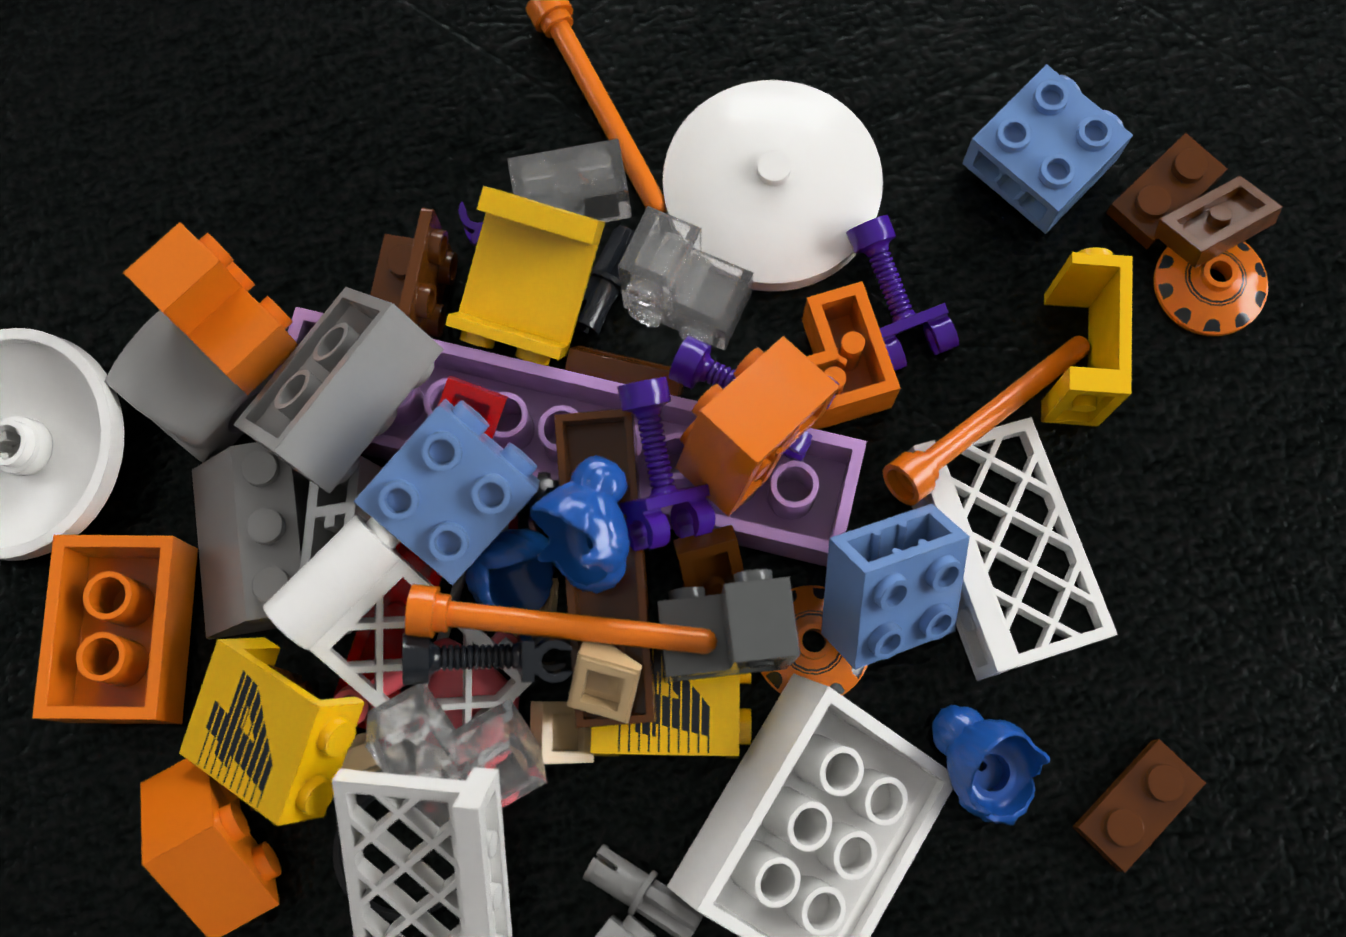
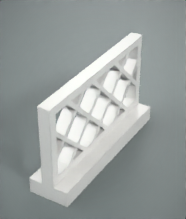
[907,417,1118,681]
[332,767,513,937]

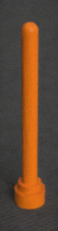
[526,0,666,217]
[883,336,1090,506]
[405,584,717,654]

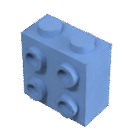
[962,64,1133,234]
[353,399,540,585]
[821,504,970,670]

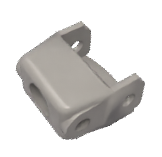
[104,310,274,463]

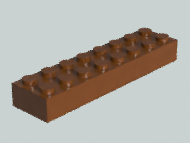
[554,409,657,728]

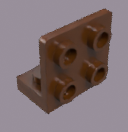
[370,208,458,339]

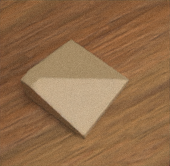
[567,641,642,724]

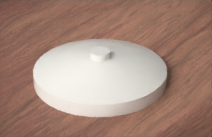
[663,80,883,291]
[0,328,124,561]

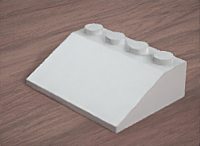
[667,673,953,937]

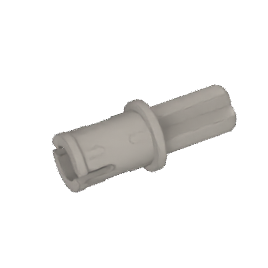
[583,844,703,937]

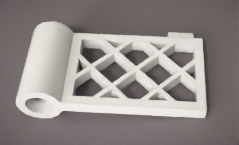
[263,514,532,769]

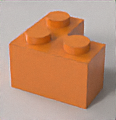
[123,222,298,396]
[802,281,901,430]
[675,336,840,517]
[140,759,282,937]

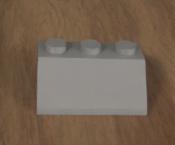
[234,287,444,494]
[192,442,310,639]

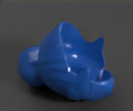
[530,456,630,593]
[465,529,563,610]
[932,704,1050,825]

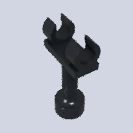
[402,633,573,685]

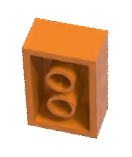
[32,535,198,724]

